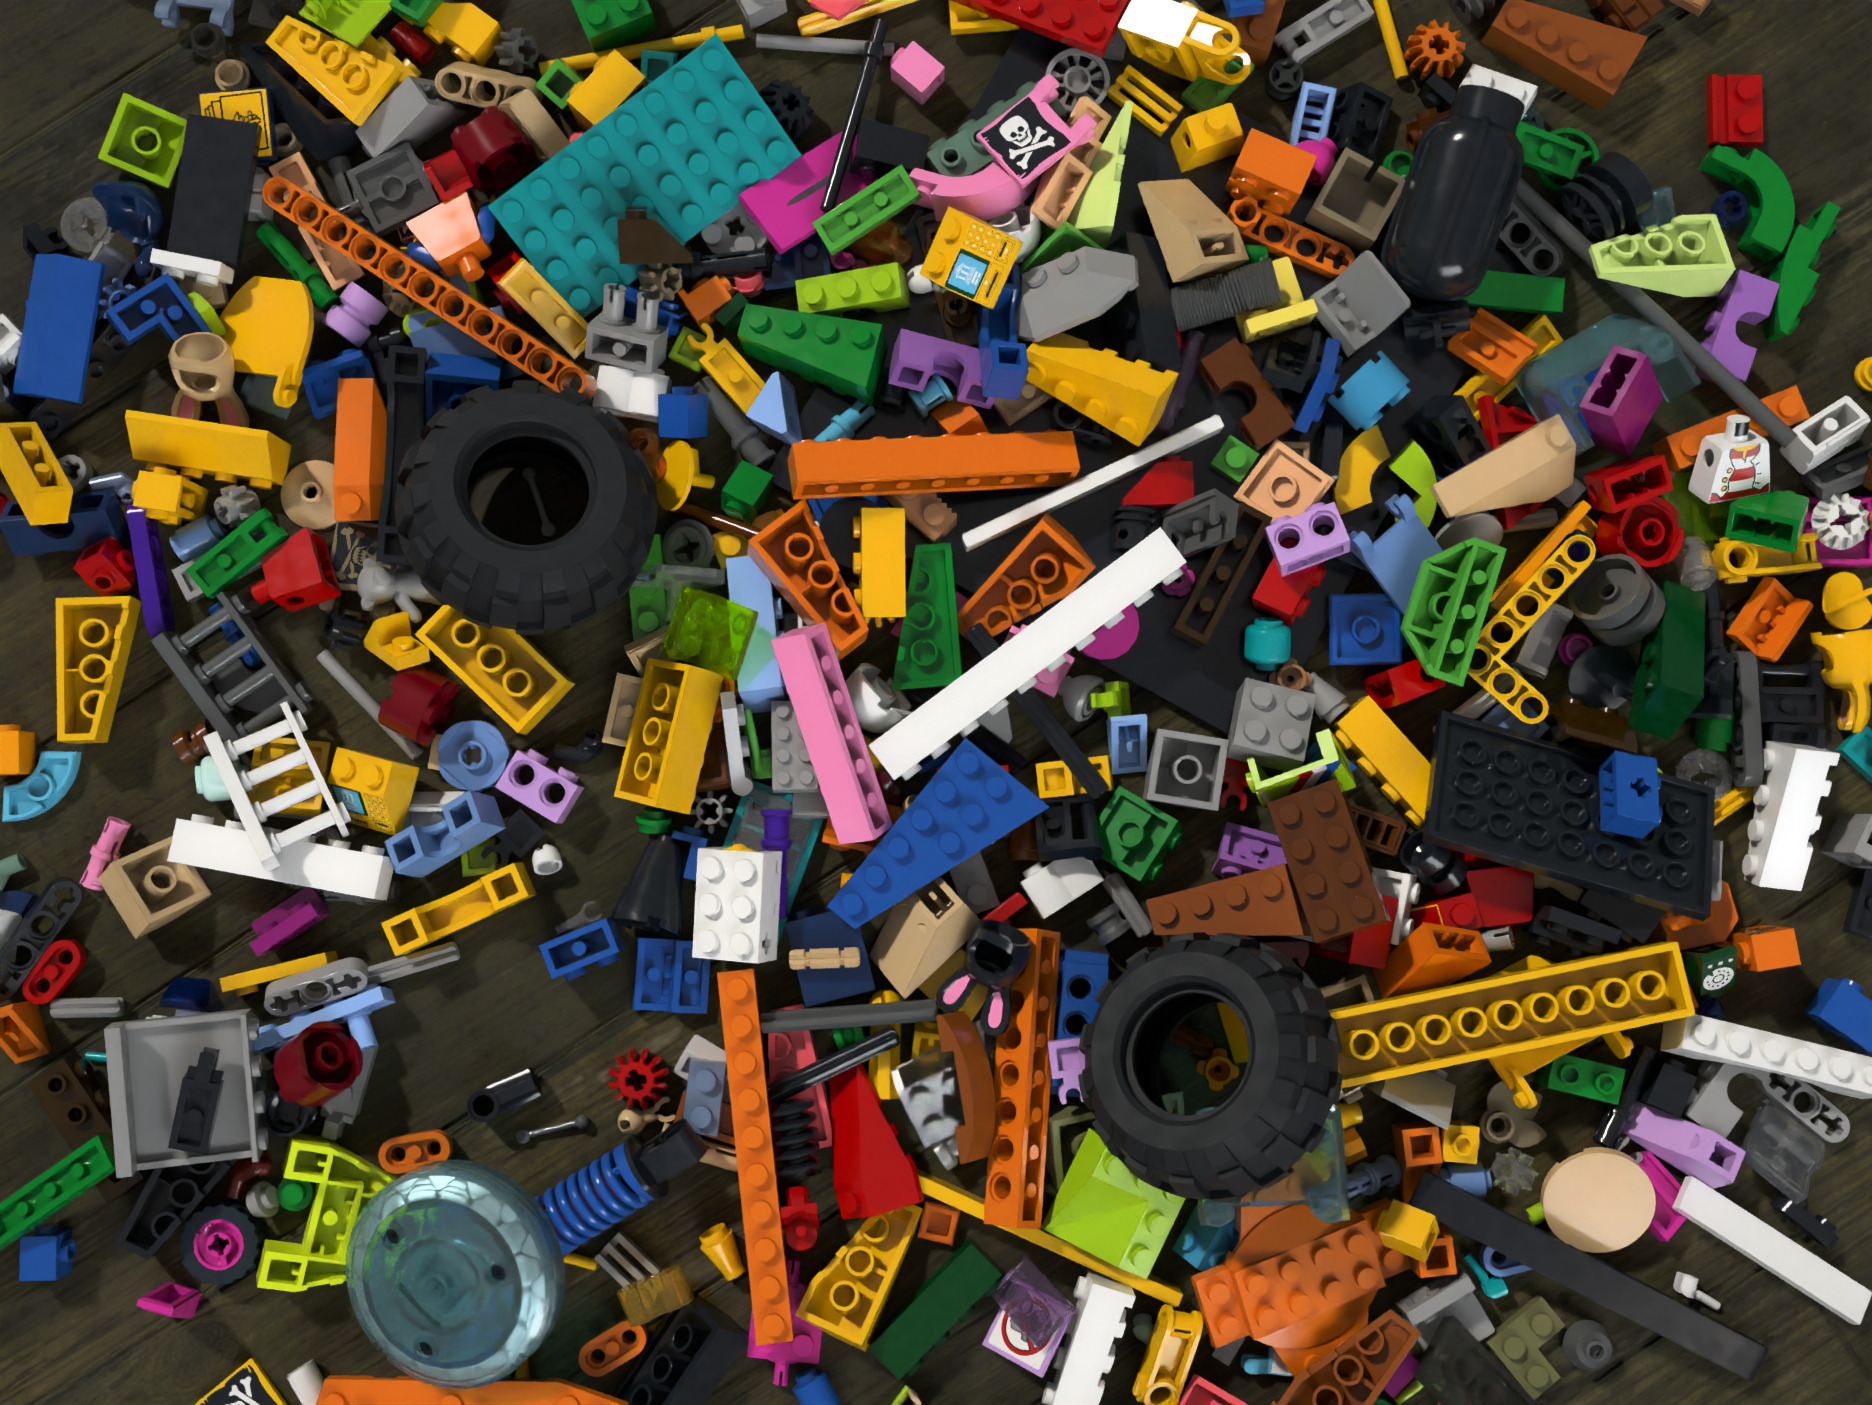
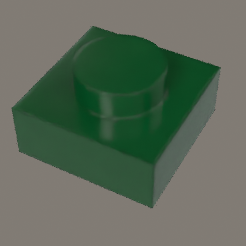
[714,292,750,335]

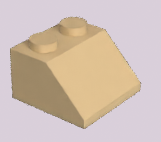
[98,836,212,939]

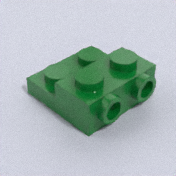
[1097,786,1184,886]

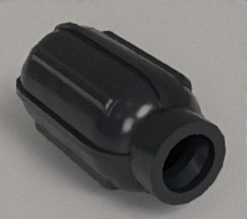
[1380,85,1525,302]

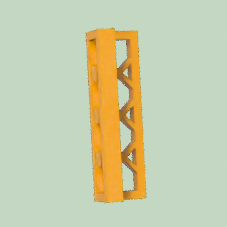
[1486,500,1598,634]

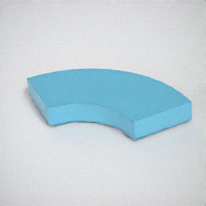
[2,751,82,822]

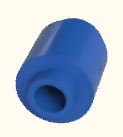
[792,1367,841,1405]

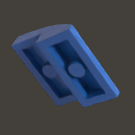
[632,937,711,1014]

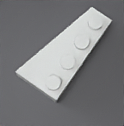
[1742,740,1840,891]
[1042,1267,1136,1405]

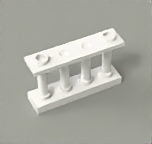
[203,701,352,872]

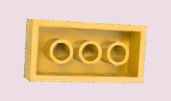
[415,605,575,735]
[614,658,724,815]

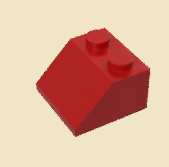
[1309,895,1398,970]

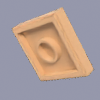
[1234,439,1335,538]

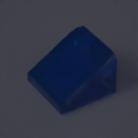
[159,977,211,1010]

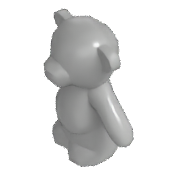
[357,558,443,623]

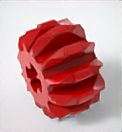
[608,1048,669,1109]

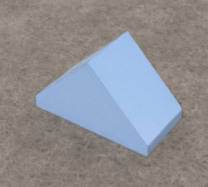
[746,371,802,445]
[1106,714,1147,774]

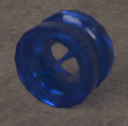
[1711,190,1748,226]

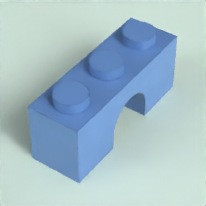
[384,790,506,878]

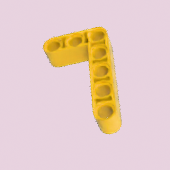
[1467,535,1596,724]

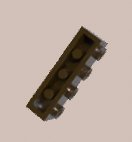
[28,1055,154,1204]

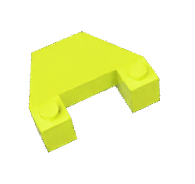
[256,1133,430,1292]

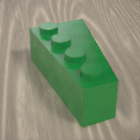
[737,303,888,407]

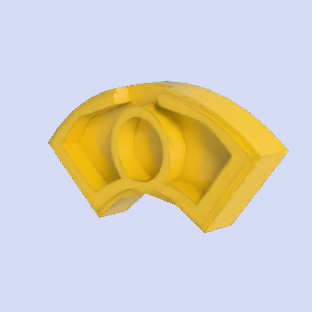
[1332,425,1391,516]

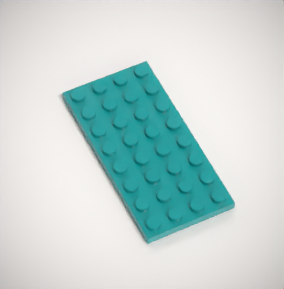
[487,34,802,318]

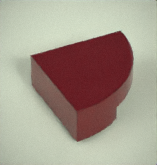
[876,770,904,806]

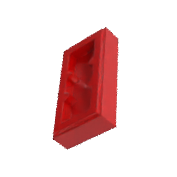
[967,891,1028,942]

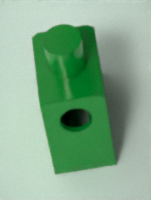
[1725,489,1810,553]

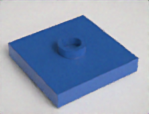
[1328,593,1402,665]

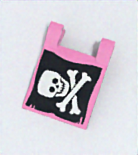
[976,73,1097,188]

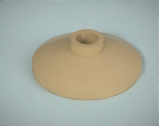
[281,460,337,530]

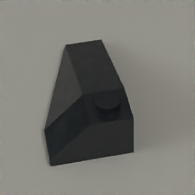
[240,41,376,161]

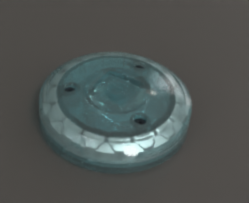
[346,1160,565,1389]

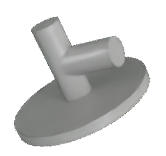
[1434,510,1503,550]

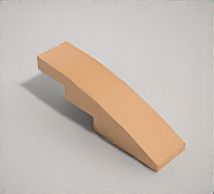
[1030,96,1112,231]
[268,152,365,291]

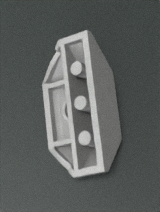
[1015,246,1139,342]

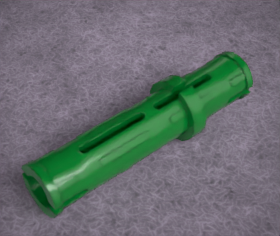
[256,222,341,313]

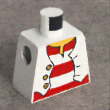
[1688,414,1770,504]

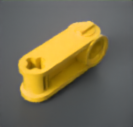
[1709,533,1823,584]
[1132,1304,1203,1405]

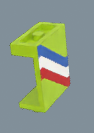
[1245,728,1357,807]

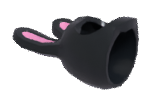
[936,919,1031,1036]

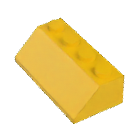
[125,410,292,490]

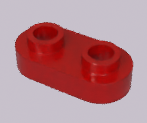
[22,939,87,1004]

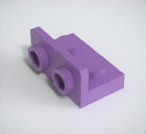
[1212,822,1287,879]

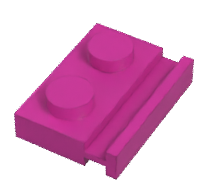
[1639,1150,1687,1241]

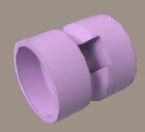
[321,281,389,349]

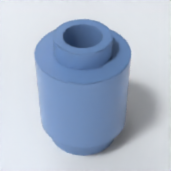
[170,514,228,562]
[1439,1162,1492,1199]

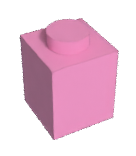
[890,41,945,106]

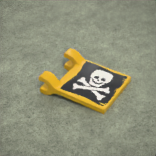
[194,1357,288,1405]

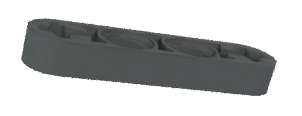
[1730,651,1764,787]

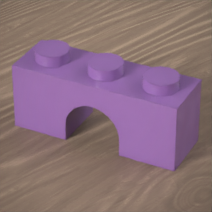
[1692,269,1780,383]
[889,328,996,409]

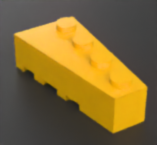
[1026,332,1179,447]
[56,596,142,744]

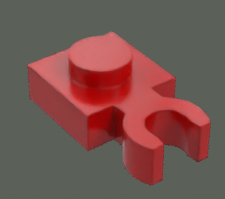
[1219,757,1250,811]

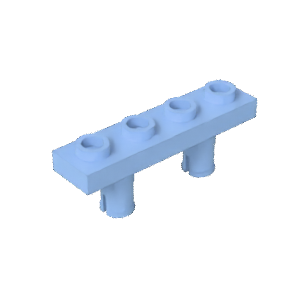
[254,983,396,1055]

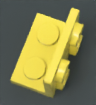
[1227,257,1318,344]

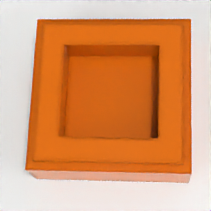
[918,1200,960,1245]

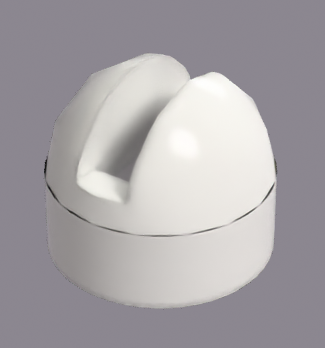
[906,264,934,294]
[532,844,562,875]

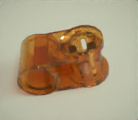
[847,221,913,265]

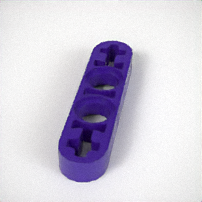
[126,503,175,638]

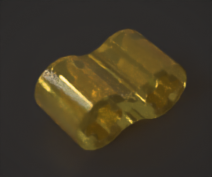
[617,1264,694,1327]

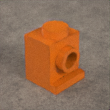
[678,275,736,328]

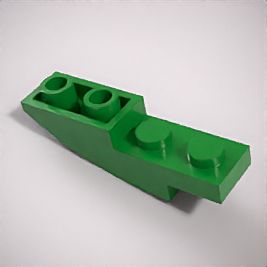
[1764,201,1841,343]

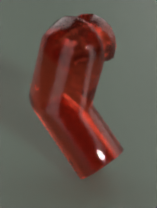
[225,1157,272,1199]

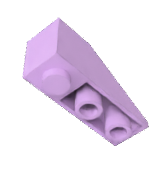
[1621,1101,1746,1189]

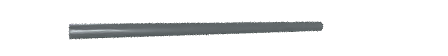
[1515,177,1798,448]

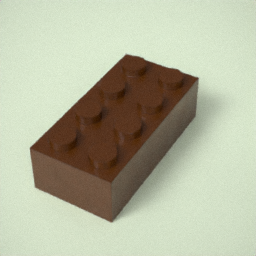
[1267,779,1391,944]

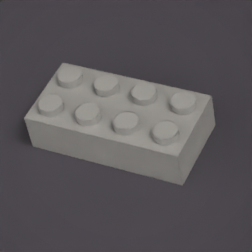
[771,701,818,793]

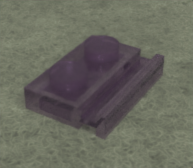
[991,1255,1076,1348]

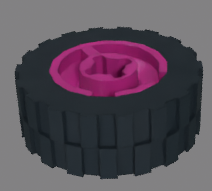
[179,1199,268,1286]

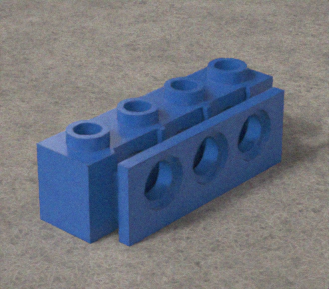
[1050,948,1109,1098]

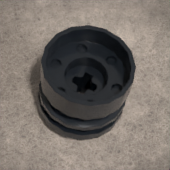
[1555,152,1654,244]

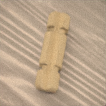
[789,947,860,970]

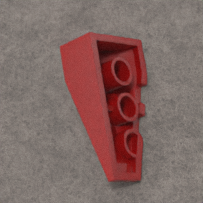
[830,1063,924,1219]

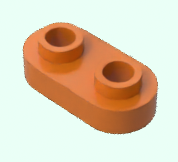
[378,1129,454,1174]
[578,1317,648,1377]

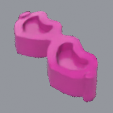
[829,250,872,271]

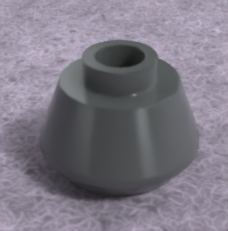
[1563,1319,1613,1370]

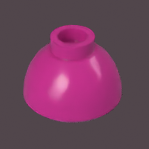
[1295,137,1338,186]

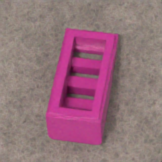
[136,1281,201,1319]

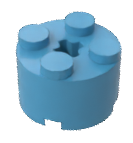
[1327,350,1411,431]

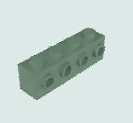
[926,80,1067,177]

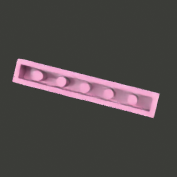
[771,623,893,844]

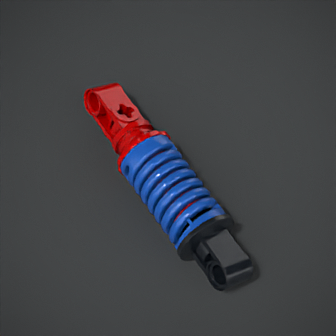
[450,1119,707,1298]

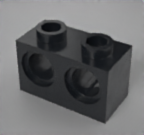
[1411,395,1492,473]

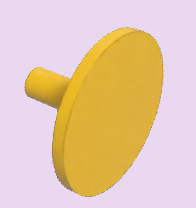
[656,440,715,511]

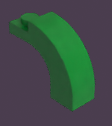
[1698,145,1795,263]

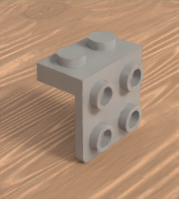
[1306,250,1411,357]

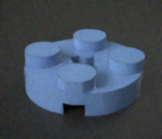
[437,720,512,792]

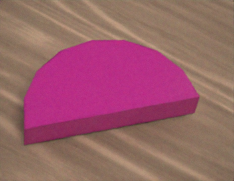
[1076,603,1140,660]

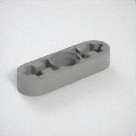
[264,957,368,1016]
[1755,1074,1850,1143]

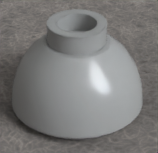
[1058,674,1105,722]

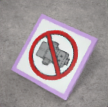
[982,1278,1075,1378]

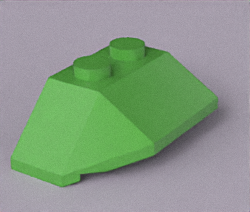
[1400,537,1507,687]

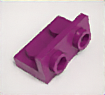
[249,887,331,956]

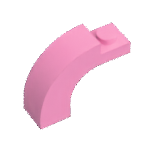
[909,160,1038,222]

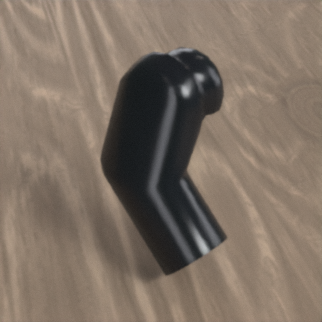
[554,730,605,764]

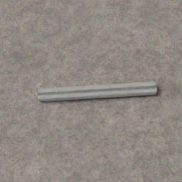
[285,942,460,1000]

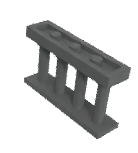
[150,591,316,758]

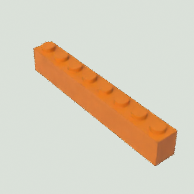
[787,429,1080,500]

